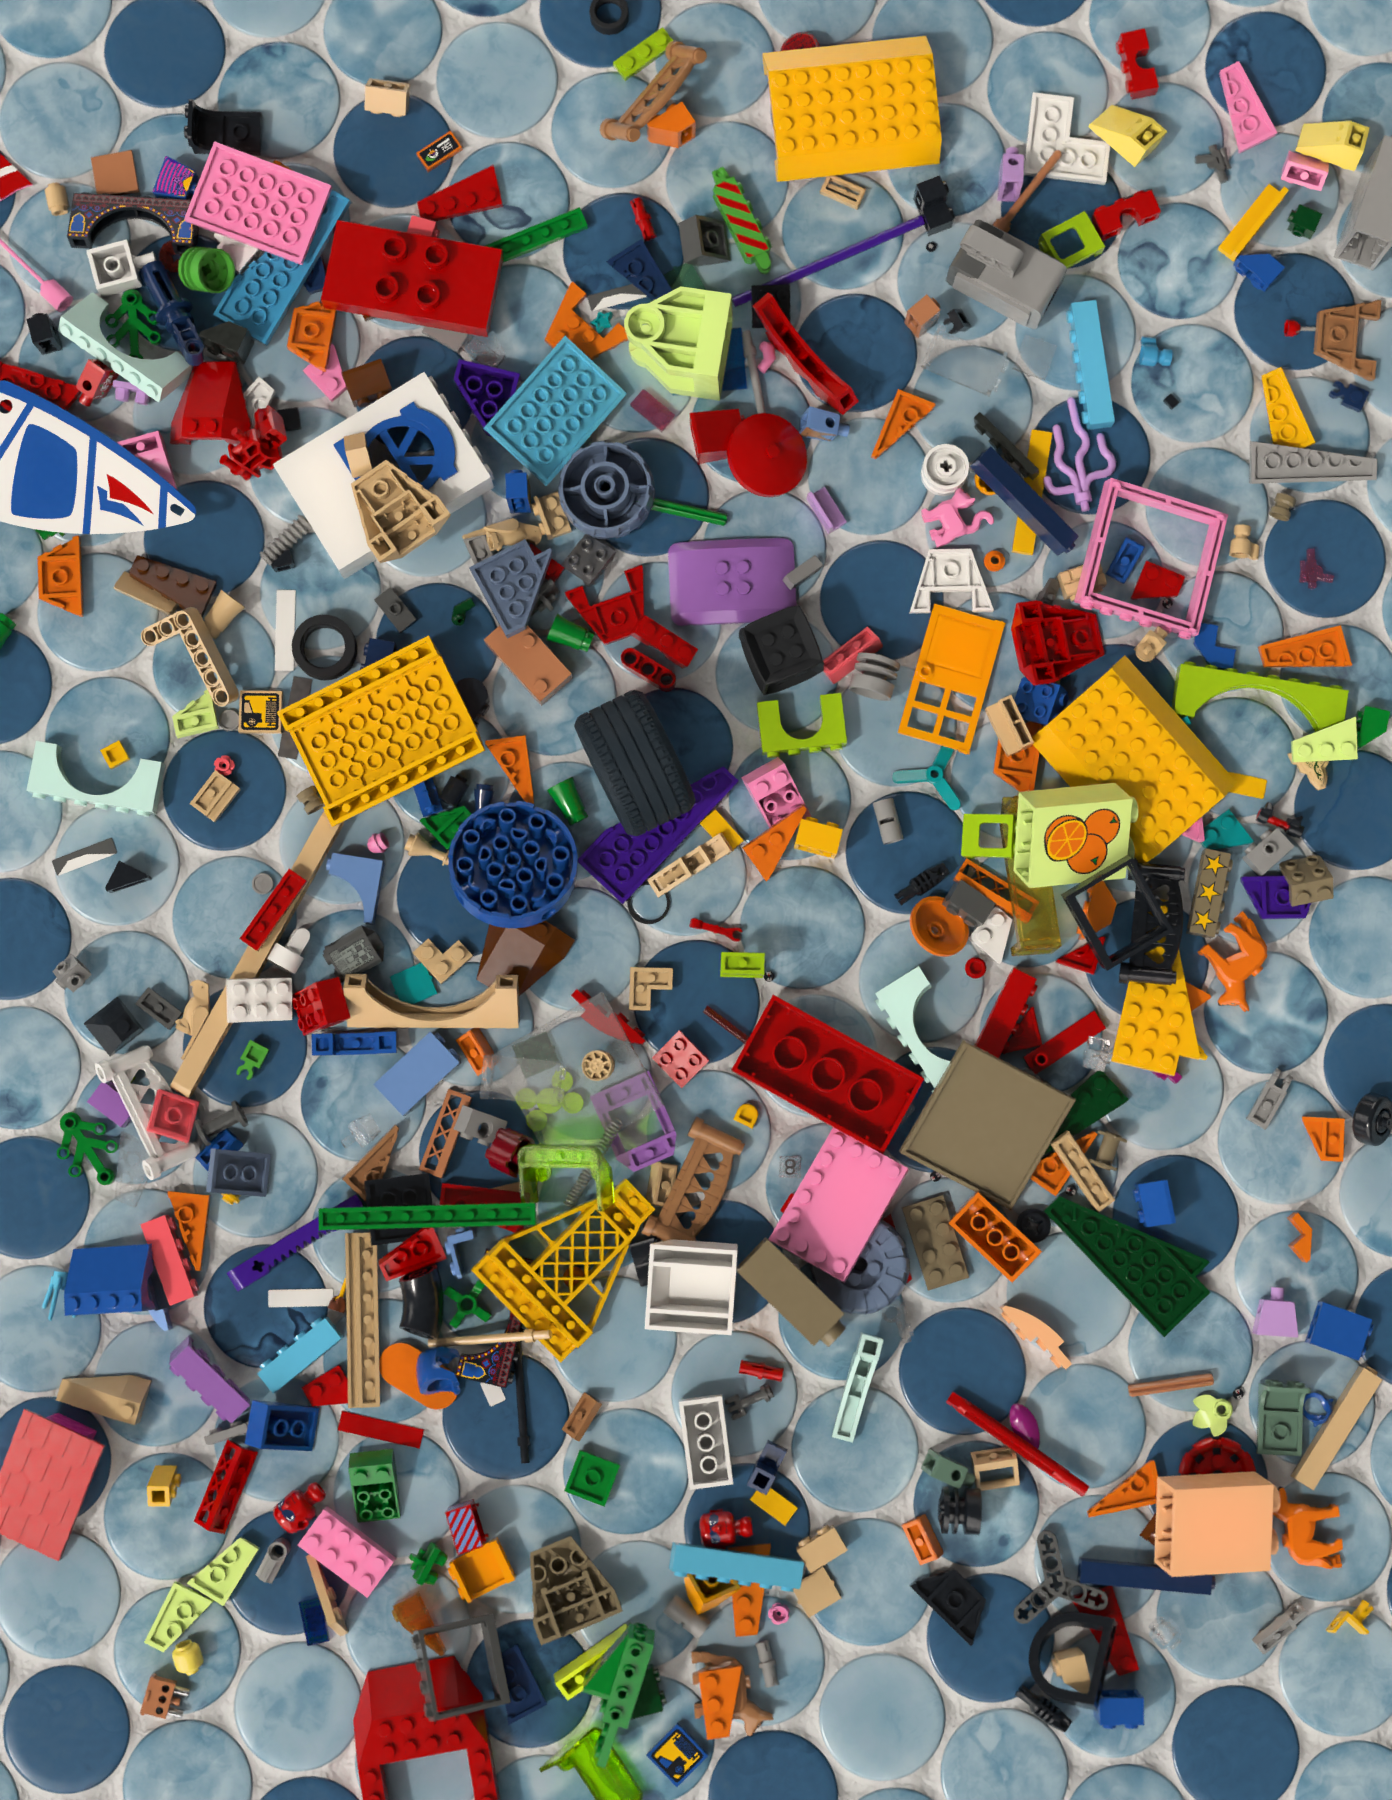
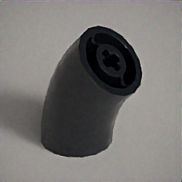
[399,1265,444,1340]

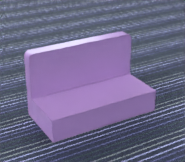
[807,487,847,534]

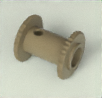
[1089,1130,1127,1171]

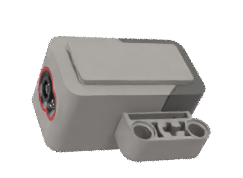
[946,220,1067,329]

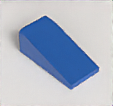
[1106,537,1145,584]

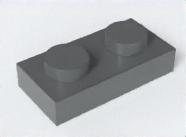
[135,987,183,1030]

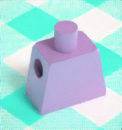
[997,147,1024,202]
[1252,1287,1298,1338]

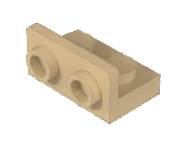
[531,491,572,540]

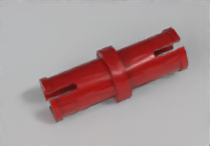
[630,197,657,241]
[739,1360,784,1382]

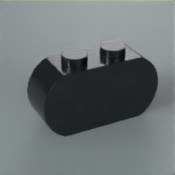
[456,678,490,728]

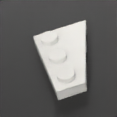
[243,377,276,429]

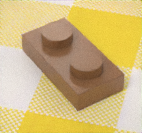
[562,1392,602,1442]

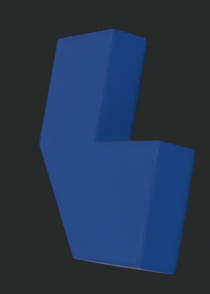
[1193,623,1236,670]

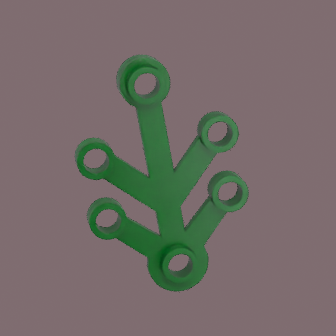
[105,289,162,359]
[57,1112,119,1185]

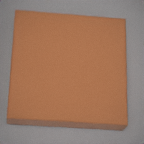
[91,150,140,196]

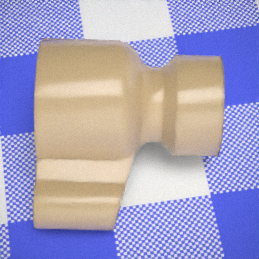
[1229,524,1260,560]

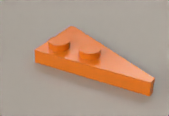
[485,735,535,804]
[167,1191,210,1271]
[1087,1460,1158,1517]

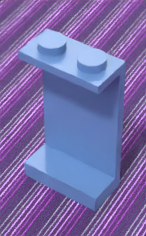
[373,1031,461,1116]

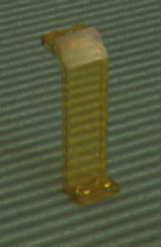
[999,795,1061,956]

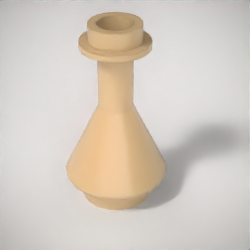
[404,832,449,866]

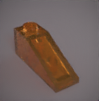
[392,1591,447,1656]

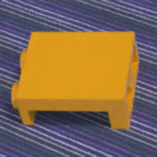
[448,1537,517,1603]

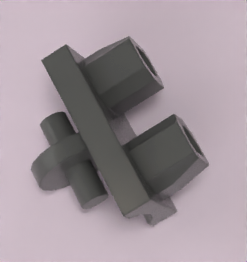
[531,578,560,616]

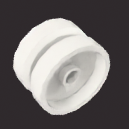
[921,444,969,496]

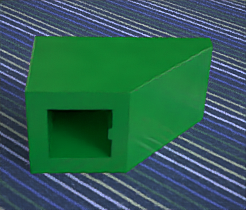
[1355,706,1390,750]

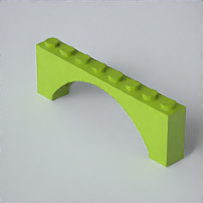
[1171,662,1349,732]

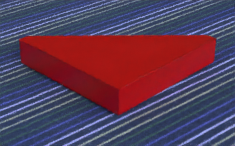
[1056,936,1106,975]
[1006,1007,1042,1053]

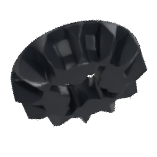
[1016,1208,1051,1243]

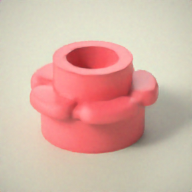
[214,755,235,776]

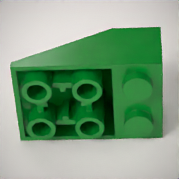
[348,1449,401,1523]

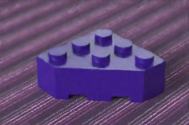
[454,359,522,437]

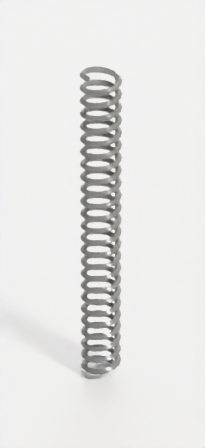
[563,1117,623,1208]

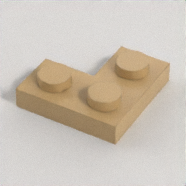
[412,938,473,985]
[629,967,673,1011]

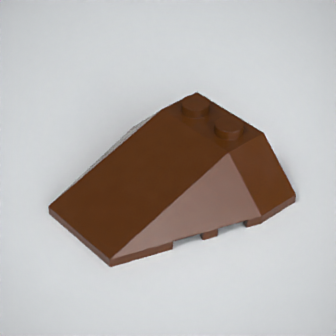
[476,921,575,996]

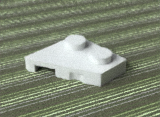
[968,906,1012,965]

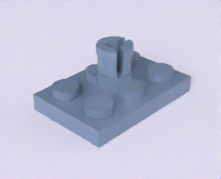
[206,1148,271,1197]

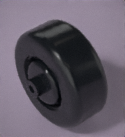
[1352,1093,1392,1146]

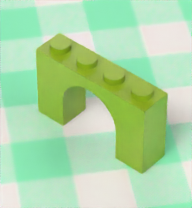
[756,693,847,758]

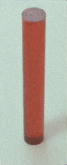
[703,1006,749,1044]

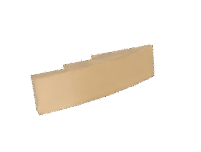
[647,833,733,898]

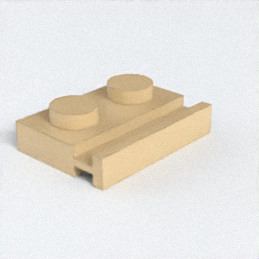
[190,770,241,823]

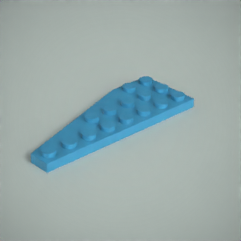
[213,190,352,346]

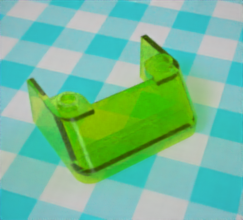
[517,1144,614,1211]
[539,1727,643,1800]

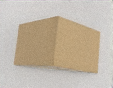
[344,432,373,478]

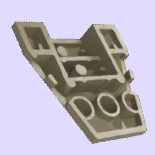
[530,1536,623,1645]

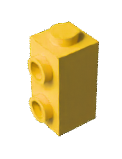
[147,1465,181,1506]

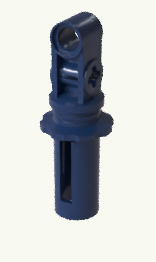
[140,261,204,366]

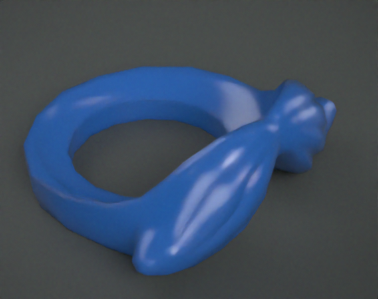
[1303,1392,1333,1427]

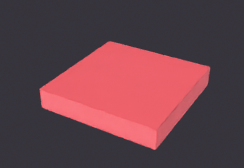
[146,1089,200,1143]

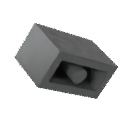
[942,880,996,928]

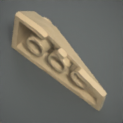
[56,1375,152,1425]

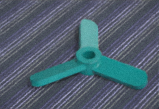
[892,737,961,810]

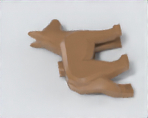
[691,1651,774,1737]

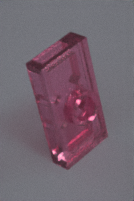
[630,389,675,432]

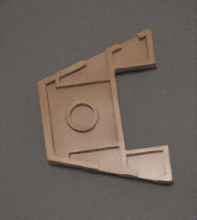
[1314,300,1381,381]

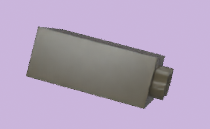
[736,1237,846,1347]

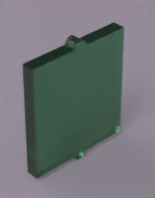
[663,264,706,290]

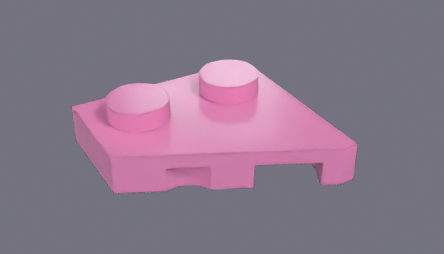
[303,344,347,402]

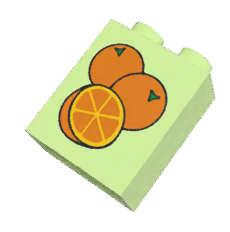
[1013,783,1138,888]

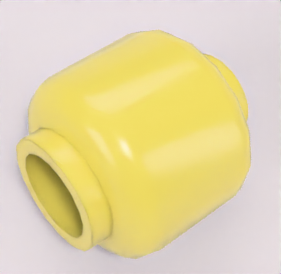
[172,1640,204,1675]

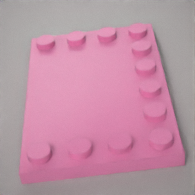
[184,141,332,265]
[768,1127,909,1283]

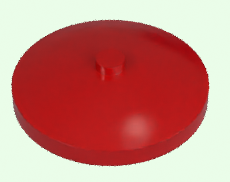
[727,413,807,497]

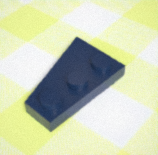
[501,1644,548,1725]

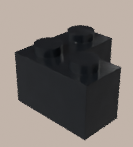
[913,175,955,236]

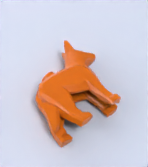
[1197,911,1267,1012]
[1273,1486,1343,1569]

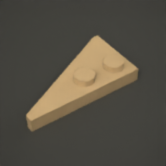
[306,1555,348,1637]

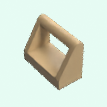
[971,1447,1020,1491]

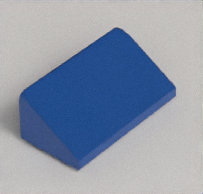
[195,1128,244,1171]

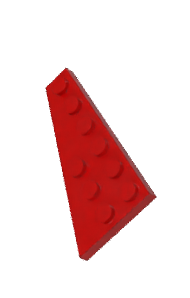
[0,361,81,412]

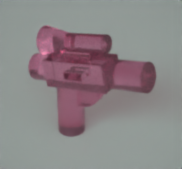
[1299,549,1334,589]

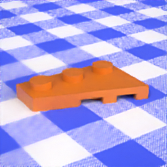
[698,1665,742,1740]

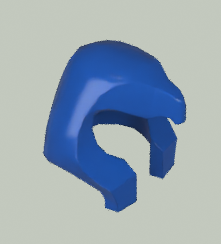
[416,1347,460,1396]

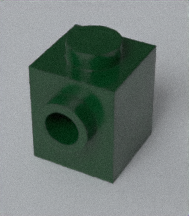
[1287,204,1322,239]

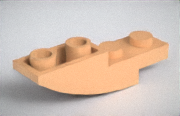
[1000,1305,1072,1369]

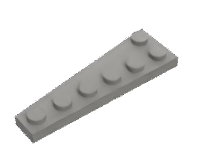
[1249,441,1377,484]

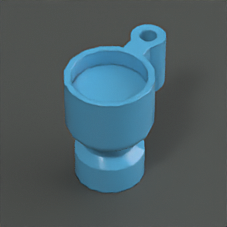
[1139,337,1172,366]

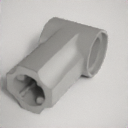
[255,1538,291,1584]

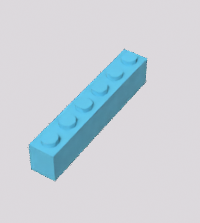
[1066,300,1115,430]
[669,1542,804,1592]

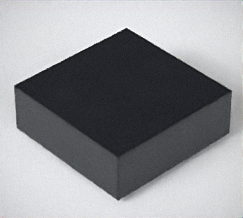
[277,407,301,432]

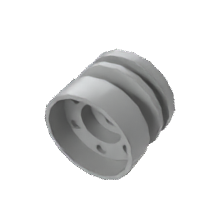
[848,652,900,701]

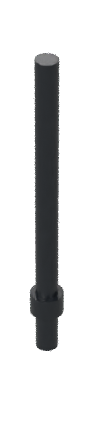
[514,1341,531,1463]

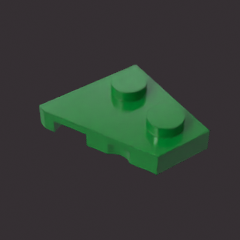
[420,806,471,850]

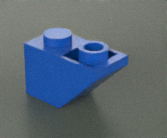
[1233,254,1285,292]

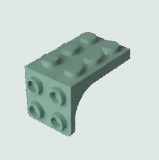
[1256,1379,1311,1456]

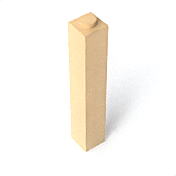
[1290,1366,1382,1491]

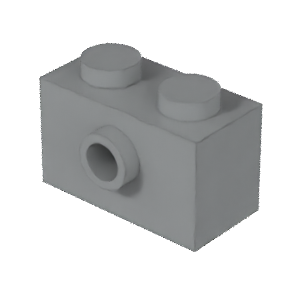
[1242,828,1295,876]

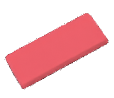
[823,626,883,684]

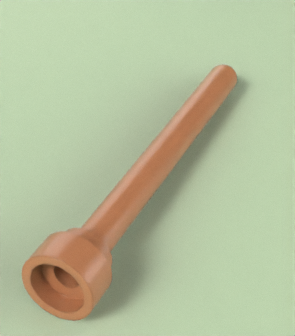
[993,150,1062,233]

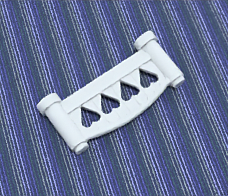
[95,1046,200,1180]

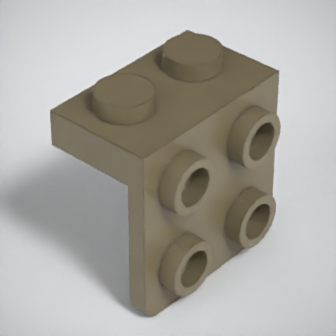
[1279,855,1334,907]

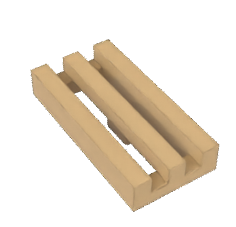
[820,176,866,210]

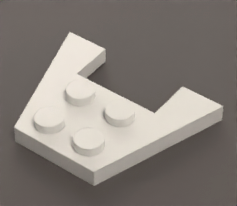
[909,549,994,614]

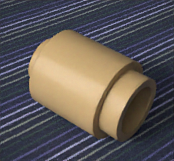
[44,183,69,216]

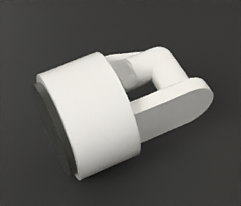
[267,928,310,975]

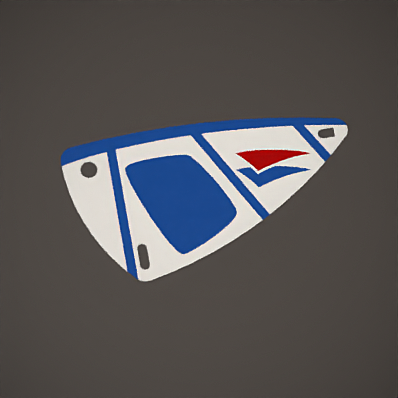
[0,380,196,534]

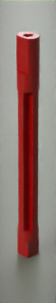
[946,1392,1090,1496]

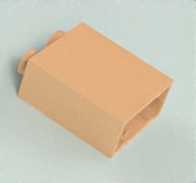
[1154,1472,1280,1577]

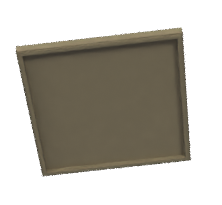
[899,1039,1076,1210]

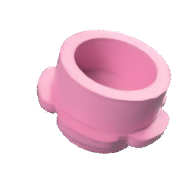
[768,1603,789,1625]

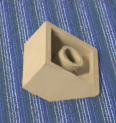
[1051,1646,1091,1693]

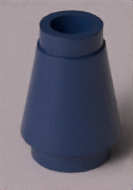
[474,784,495,811]

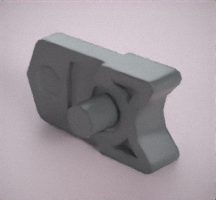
[1036,578,1060,605]

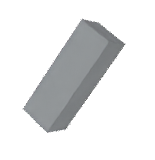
[783,555,823,590]

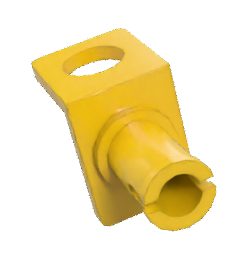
[1326,1600,1374,1635]

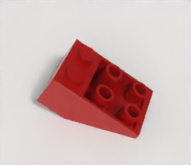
[292,977,351,1036]

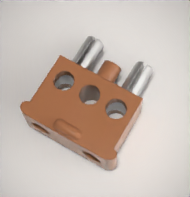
[140,1673,190,1719]

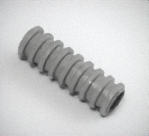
[259,515,312,566]

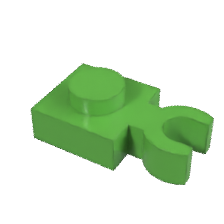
[236,1040,270,1080]

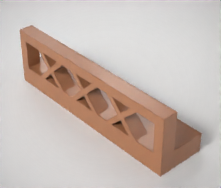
[419,1089,473,1178]

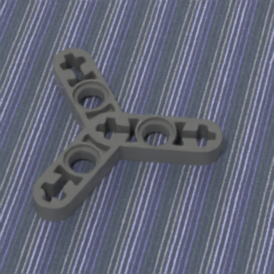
[1014,1530,1108,1624]

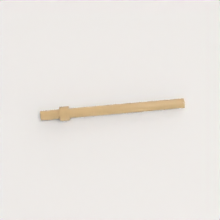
[428,1329,552,1347]

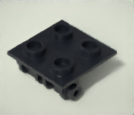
[751,284,790,328]

